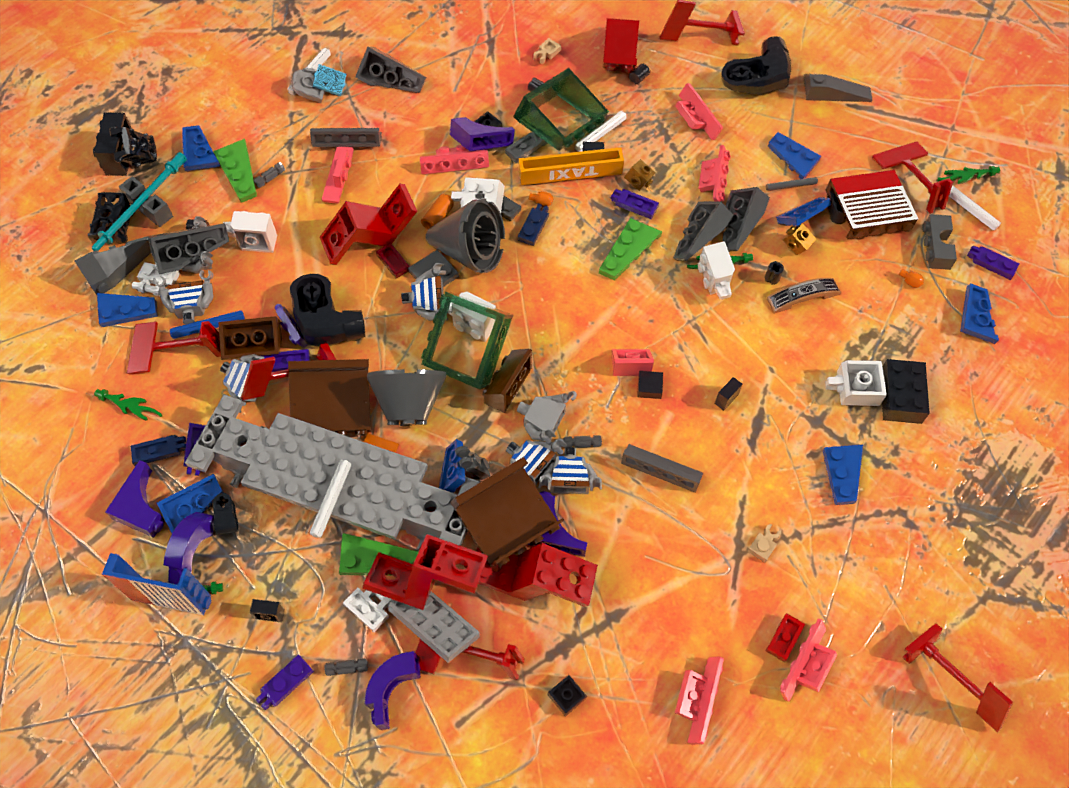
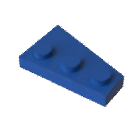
[182,125,220,171]
[768,132,821,179]
[776,197,831,226]
[960,283,999,344]
[97,293,158,327]
[439,439,465,493]
[822,445,863,505]
[157,474,224,533]

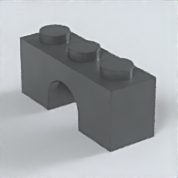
[118,176,173,227]
[922,214,957,270]

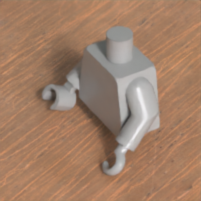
[517,391,577,444]

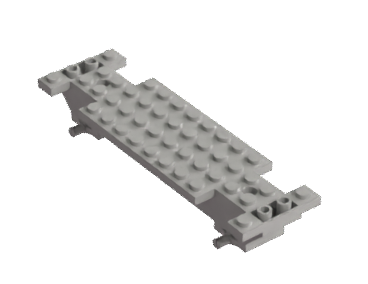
[185,395,480,552]

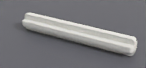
[287,48,331,95]
[575,111,627,152]
[949,185,1001,230]
[310,460,351,538]

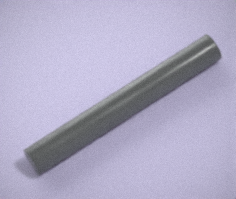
[766,177,818,191]

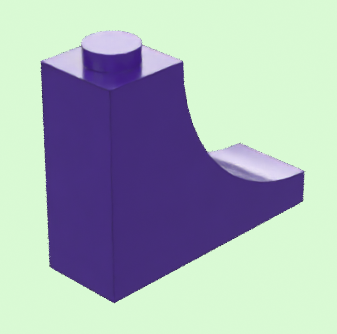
[450,117,515,151]
[105,460,165,538]
[527,491,587,557]

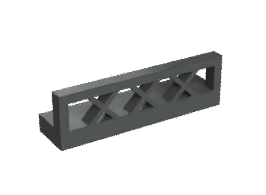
[310,128,382,147]
[621,444,703,493]

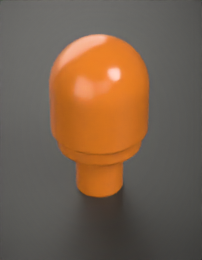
[529,191,553,206]
[898,268,924,288]

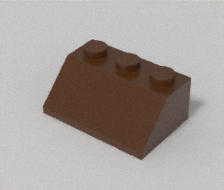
[218,316,282,360]
[483,348,532,413]

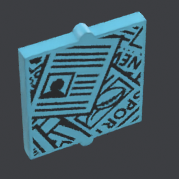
[313,64,346,97]

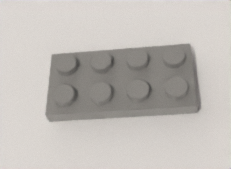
[388,591,480,663]

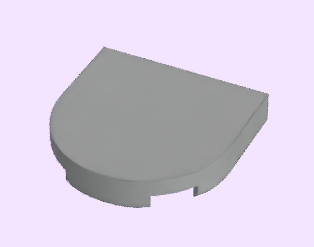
[291,68,324,103]

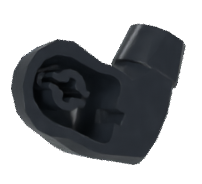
[721,36,791,95]
[290,274,366,346]

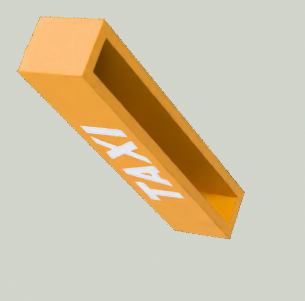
[519,147,624,185]

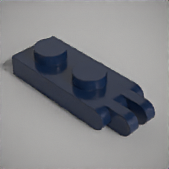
[518,204,549,246]
[130,435,186,466]

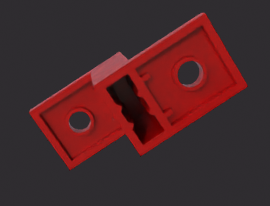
[603,18,640,72]
[320,183,417,265]
[362,534,488,610]
[476,543,598,607]

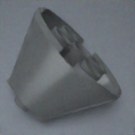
[367,369,446,426]

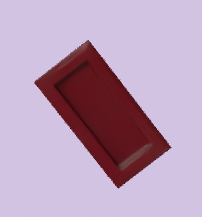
[376,243,410,279]

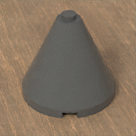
[426,198,505,273]

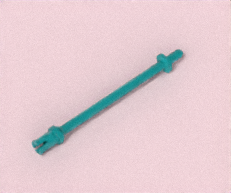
[92,152,187,251]

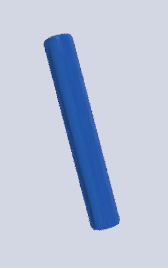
[170,310,245,339]

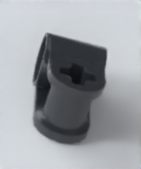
[826,191,846,224]
[213,493,239,535]

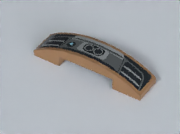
[767,278,841,314]

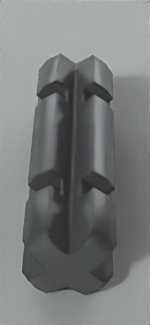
[254,162,285,188]
[563,435,602,448]
[324,658,368,676]

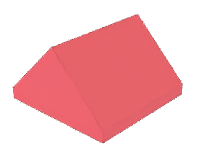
[612,349,654,376]

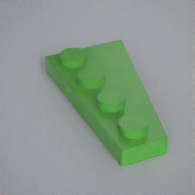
[213,138,257,203]
[599,218,662,281]
[339,533,418,576]

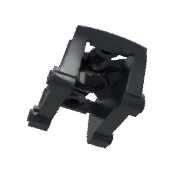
[109,127,157,167]
[88,192,134,243]

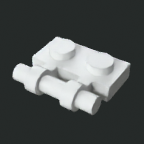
[132,262,180,297]
[343,588,394,632]

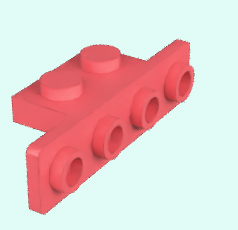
[675,83,723,140]
[420,145,489,174]
[698,145,731,203]
[322,147,354,204]
[780,618,837,702]
[675,656,724,745]

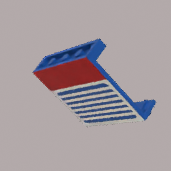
[102,553,211,615]

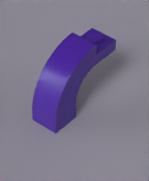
[164,512,214,585]
[365,651,421,730]

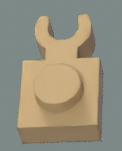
[533,38,561,64]
[748,524,781,562]

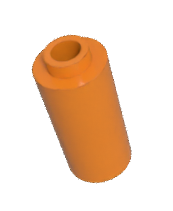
[421,194,454,230]

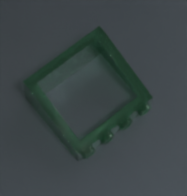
[513,68,609,151]
[421,292,513,389]

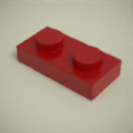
[766,613,805,662]

